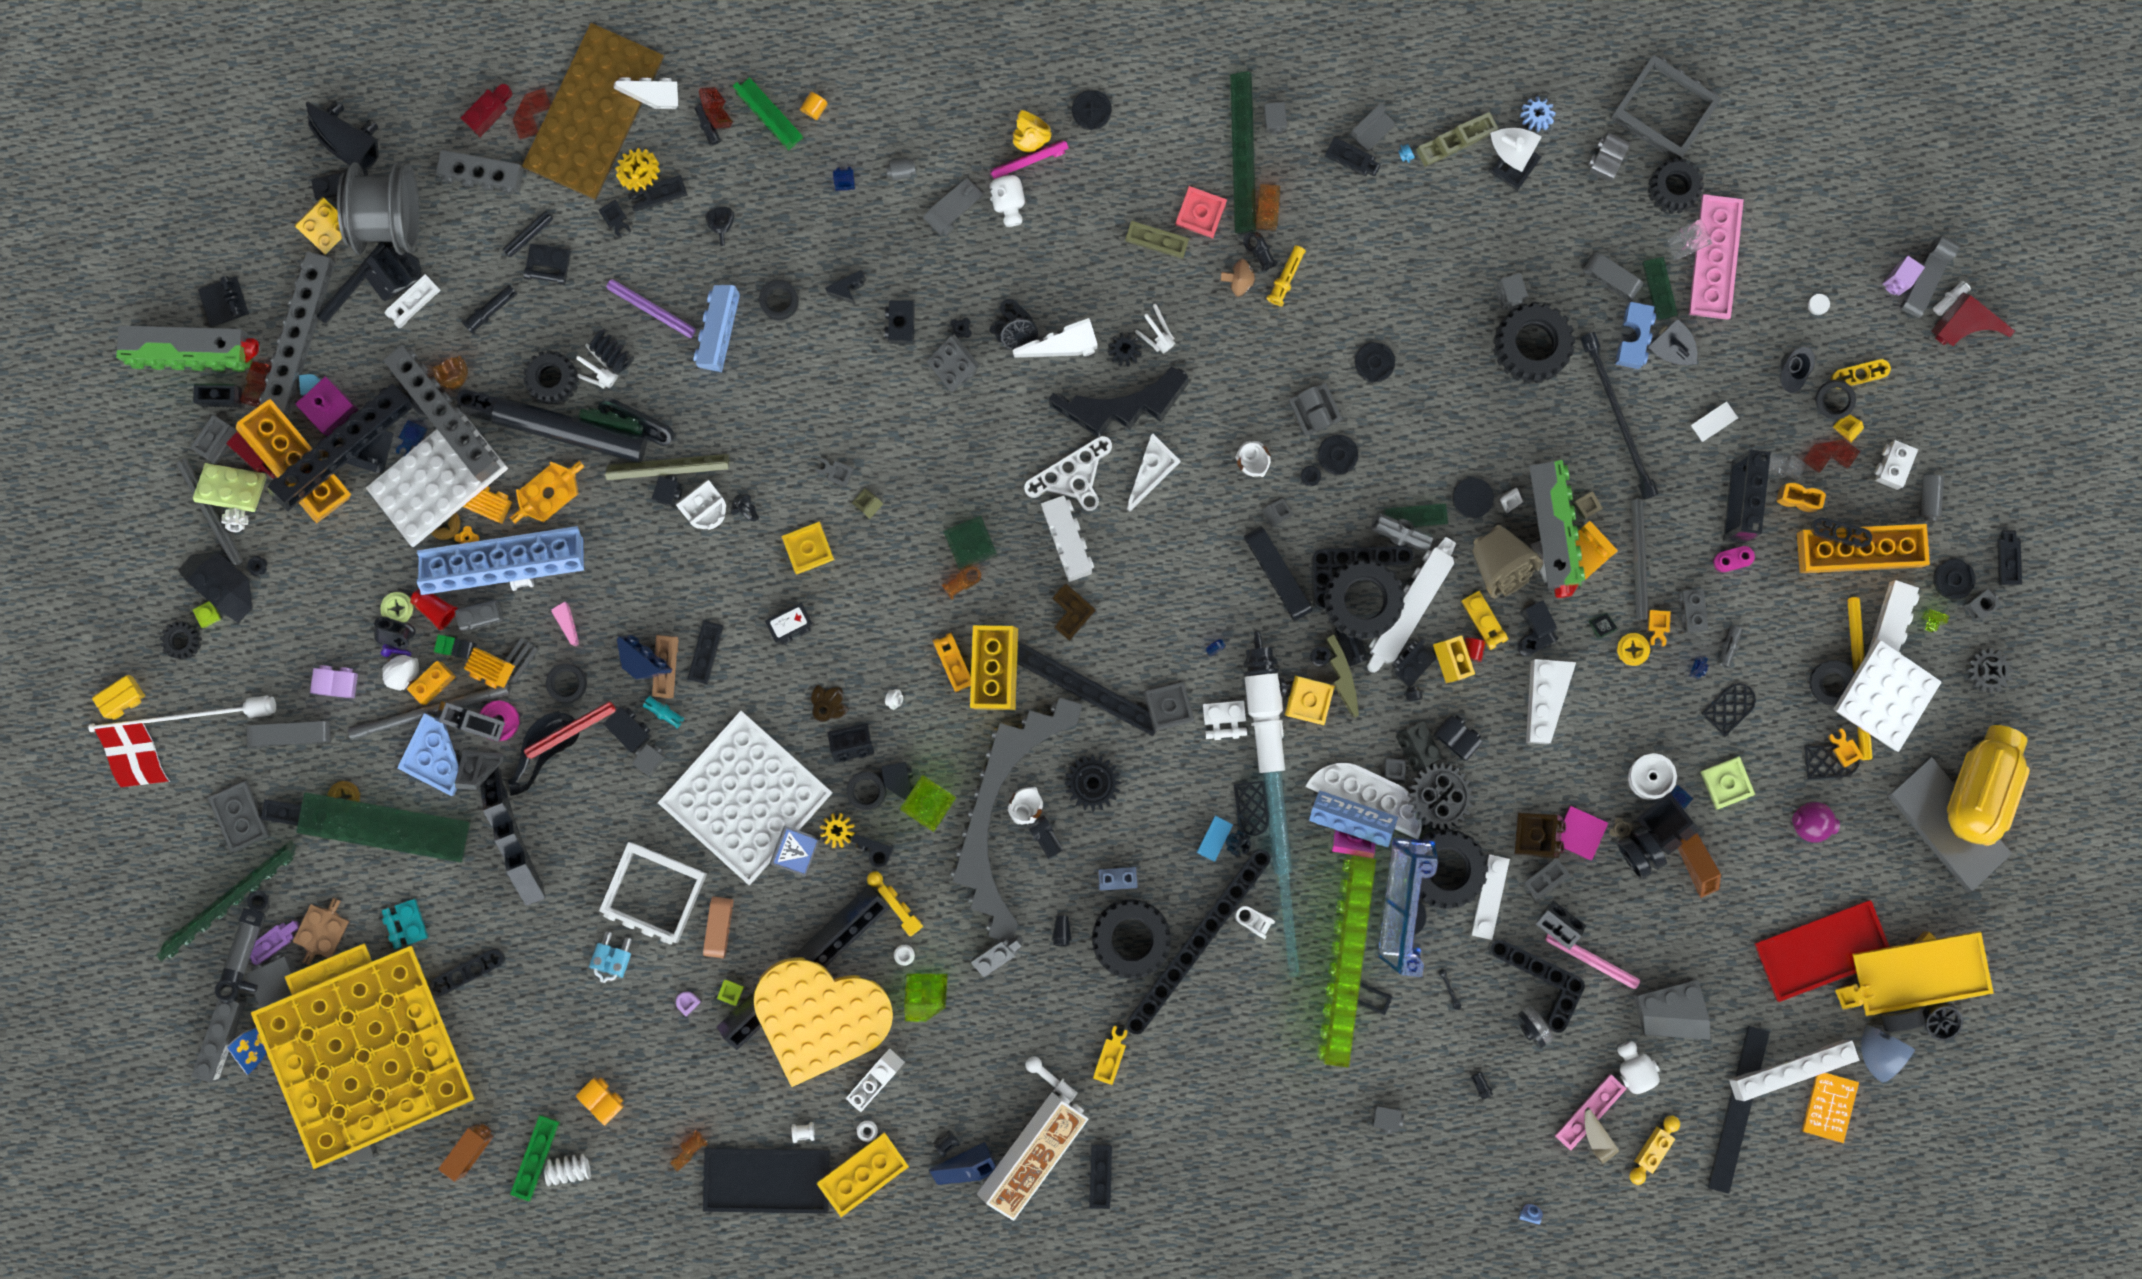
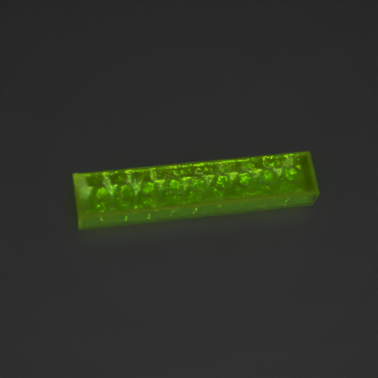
[1317,855,1376,1068]

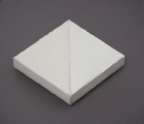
[1500,488,1523,514]

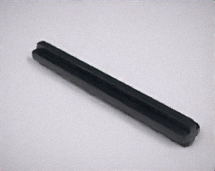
[317,242,389,324]

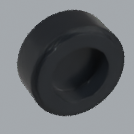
[1300,466,1321,487]

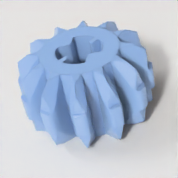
[1520,96,1555,132]

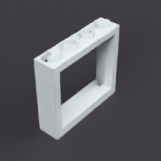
[599,842,707,945]

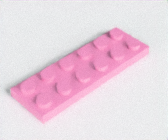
[1689,194,1744,320]

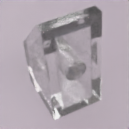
[1667,219,1713,261]

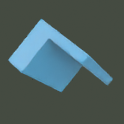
[1196,815,1233,862]

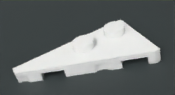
[1126,434,1181,512]

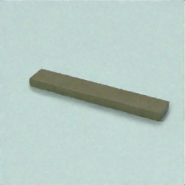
[605,454,730,480]

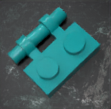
[381,899,429,950]

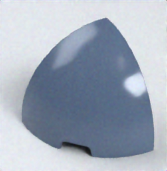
[1861,1025,1915,1082]

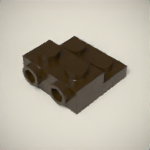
[1514,813,1566,858]

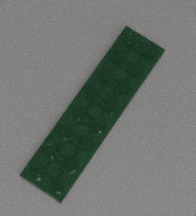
[296,792,471,863]
[156,840,297,962]

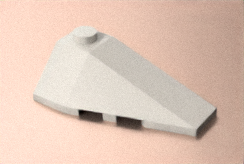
[1013,318,1097,358]

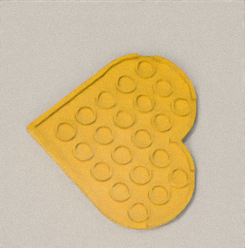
[753,958,893,1087]

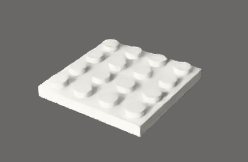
[1833,639,1941,752]

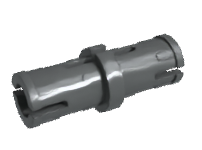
[1717,625,1743,668]

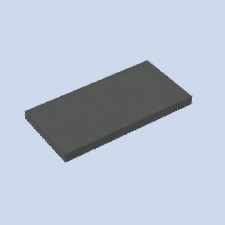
[1887,757,2012,893]

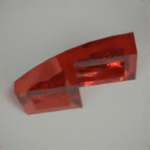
[699,87,733,129]
[240,361,272,407]

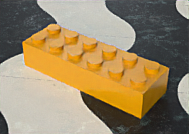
[236,399,351,524]
[1797,524,1930,573]

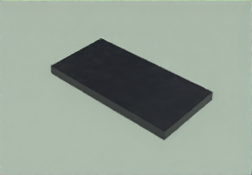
[703,1148,830,1214]

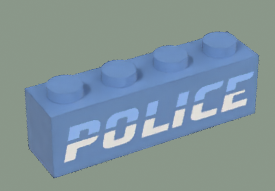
[1309,790,1398,847]

